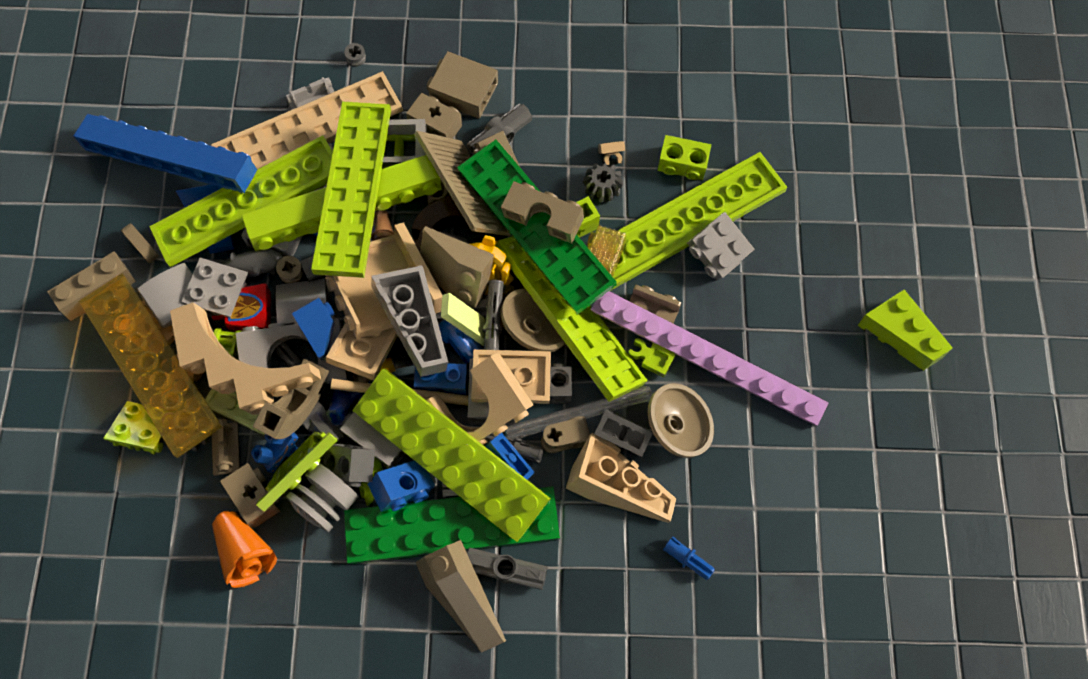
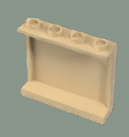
[325,222,442,339]

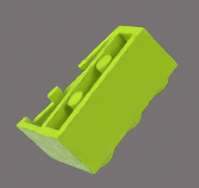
[858,290,953,371]

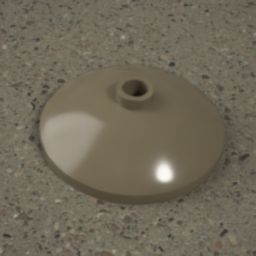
[501,289,565,352]
[648,383,714,458]

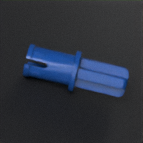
[663,537,715,580]

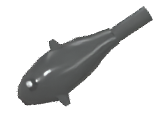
[220,249,283,278]

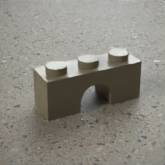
[501,182,584,244]
[47,251,136,321]

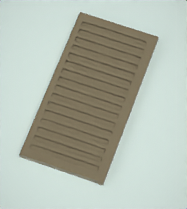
[414,131,512,237]

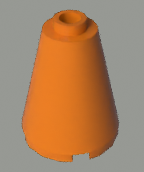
[212,511,277,588]

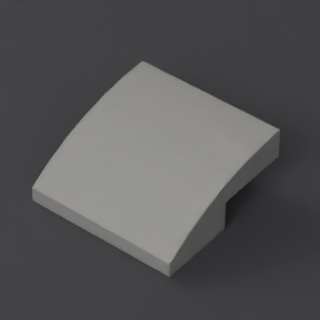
[137,263,193,328]
[276,278,328,326]

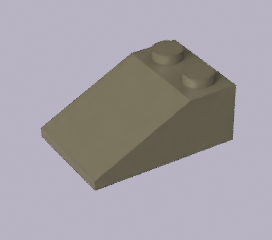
[420,226,494,309]

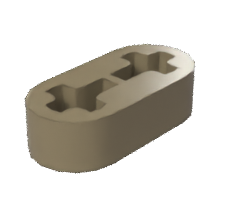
[121,223,159,263]

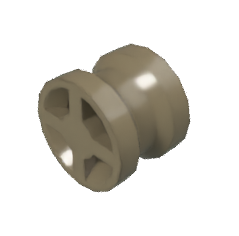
[276,256,304,284]

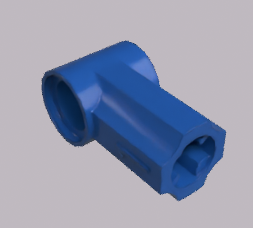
[438,319,484,364]

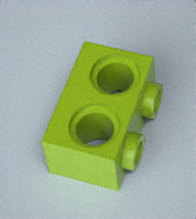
[657,135,711,180]

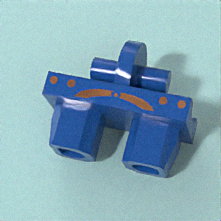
[251,433,298,473]

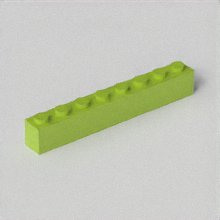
[242,155,441,251]

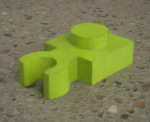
[628,338,676,378]

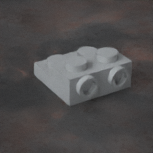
[687,212,755,280]

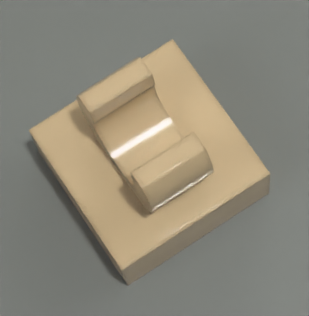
[598,141,625,165]

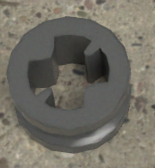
[344,43,366,67]

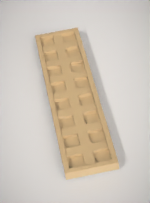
[211,71,403,170]

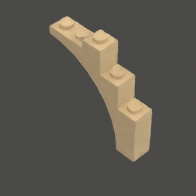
[170,302,321,415]

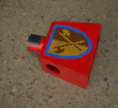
[211,284,271,332]

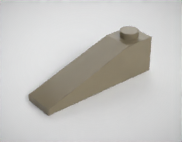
[415,540,506,652]

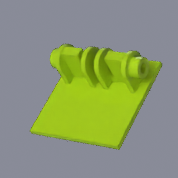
[103,401,176,454]

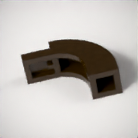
[411,196,470,252]

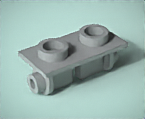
[285,77,334,110]

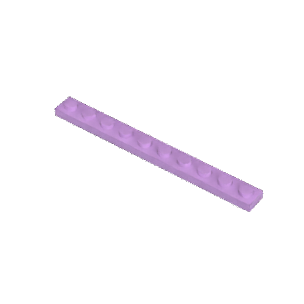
[591,291,829,426]

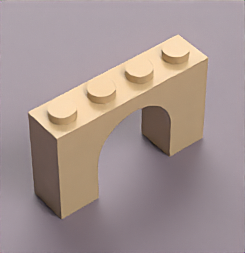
[426,352,533,445]

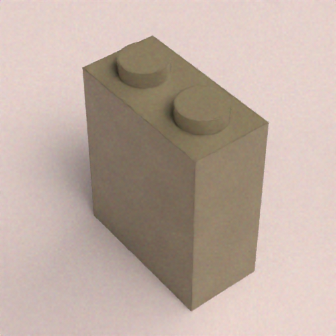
[427,51,498,119]

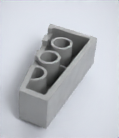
[371,265,448,377]

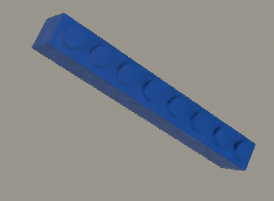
[74,114,257,193]

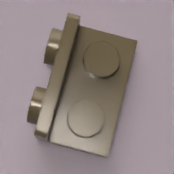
[629,285,681,324]

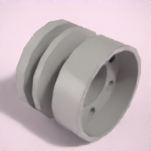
[286,463,358,532]

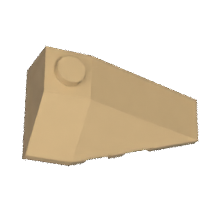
[566,433,676,523]

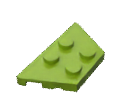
[256,432,337,512]

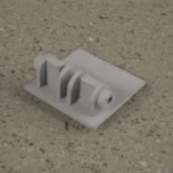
[181,258,248,318]

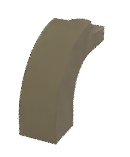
[253,359,329,439]

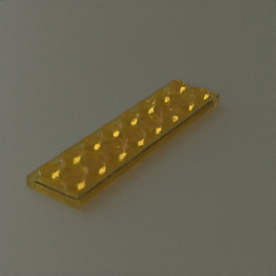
[79,273,222,458]

